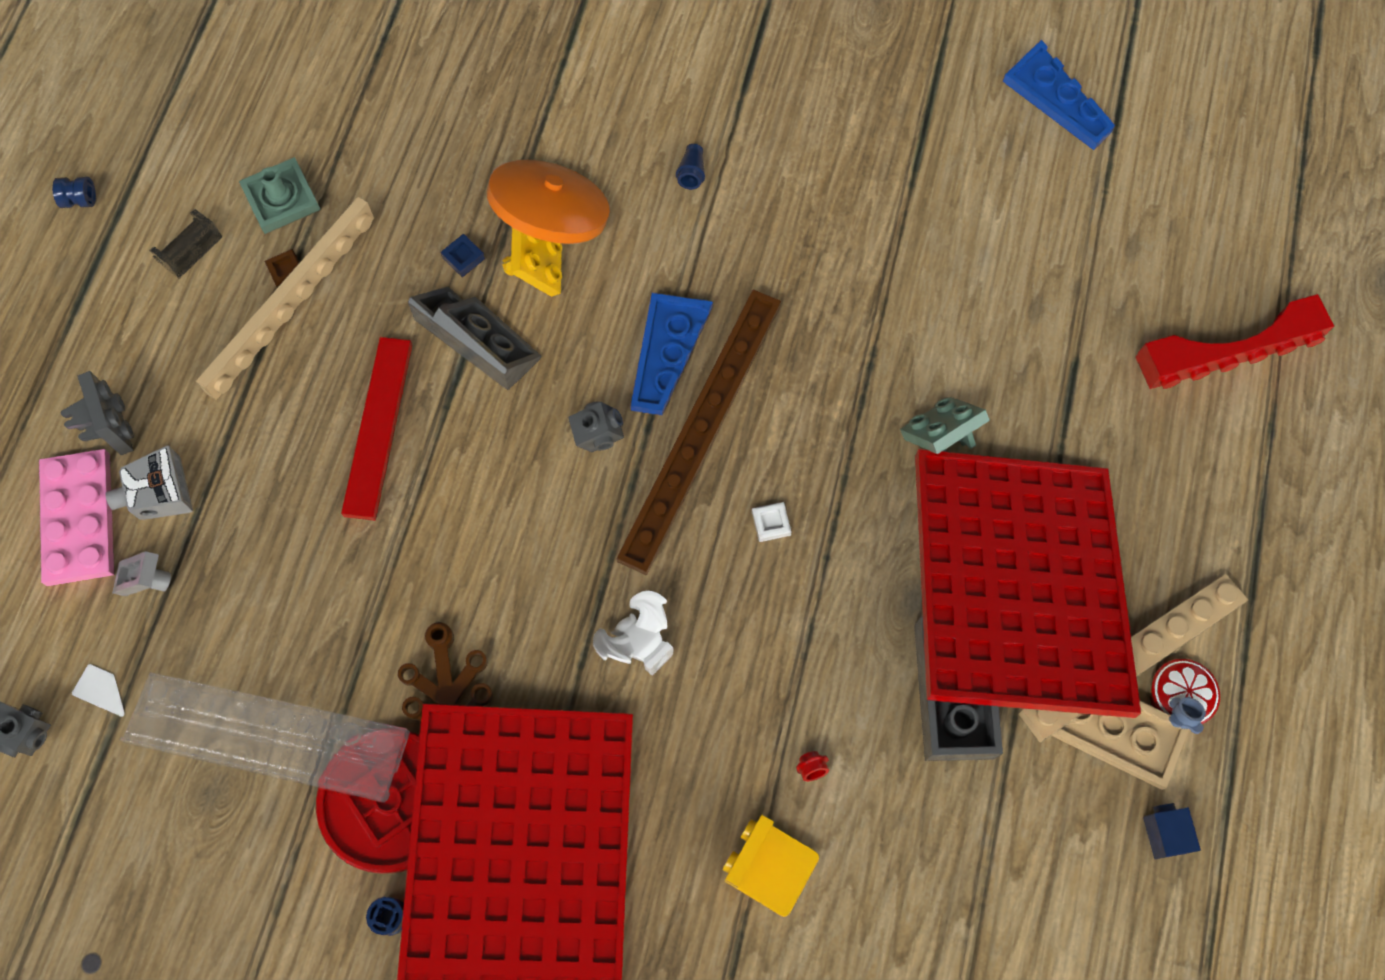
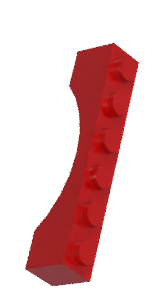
[1135,294,1335,389]

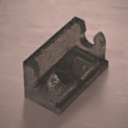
[149,209,222,279]

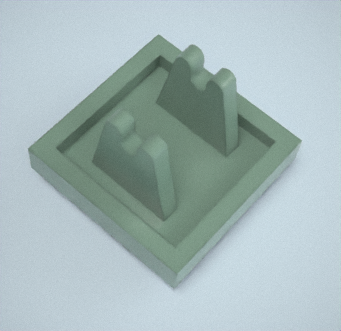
[900,397,990,454]

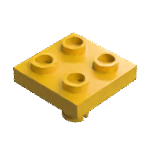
[502,227,562,297]

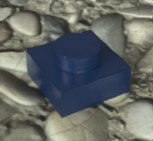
[440,234,485,278]

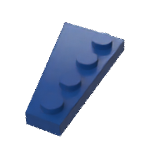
[1003,40,1115,150]
[631,293,713,415]

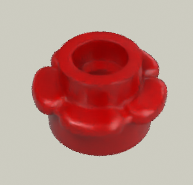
[796,751,829,782]

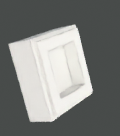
[752,502,791,542]

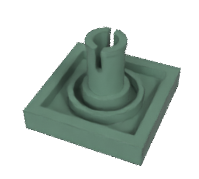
[239,157,321,234]

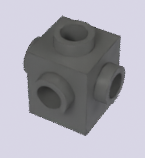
[568,402,624,452]
[0,702,51,758]

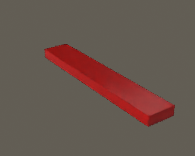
[341,337,413,521]

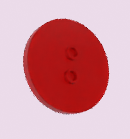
[316,729,420,874]

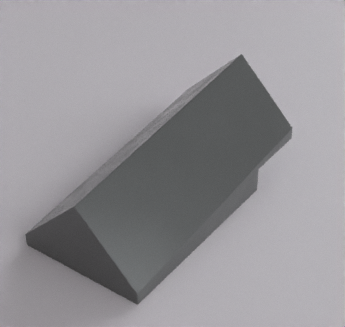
[408,287,542,390]

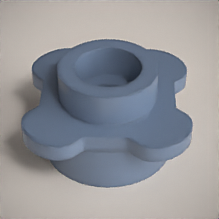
[1169,697,1206,734]

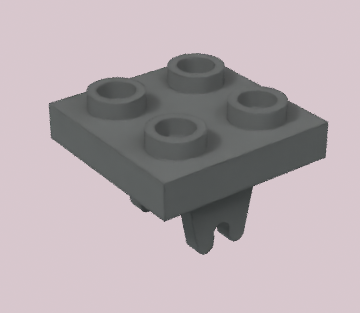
[61,371,134,456]

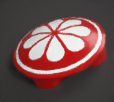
[1150,659,1220,724]

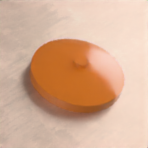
[487,160,610,244]

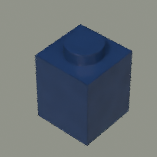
[1143,803,1201,860]

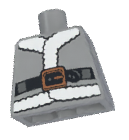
[105,446,193,520]

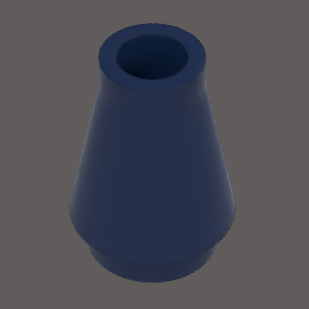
[675,144,705,190]

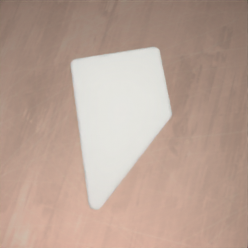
[72,664,125,717]

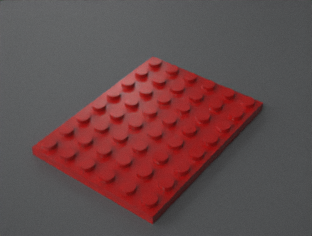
[915,449,1141,718]
[397,704,633,980]

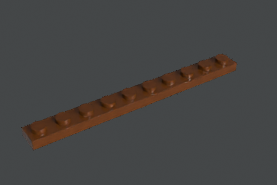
[616,289,781,576]

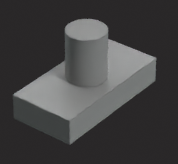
[112,551,171,596]

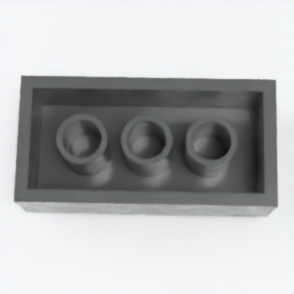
[914,616,1003,761]

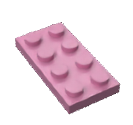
[39,449,114,586]

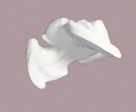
[593,591,673,675]

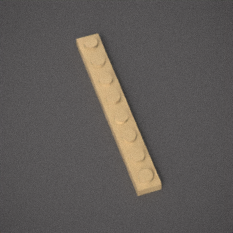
[196,197,374,400]
[1019,574,1248,743]

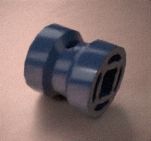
[52,176,96,208]
[366,897,404,936]

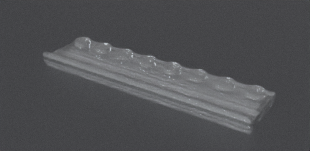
[120,672,410,802]

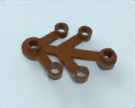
[398,622,493,722]

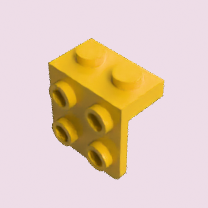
[722,815,819,917]

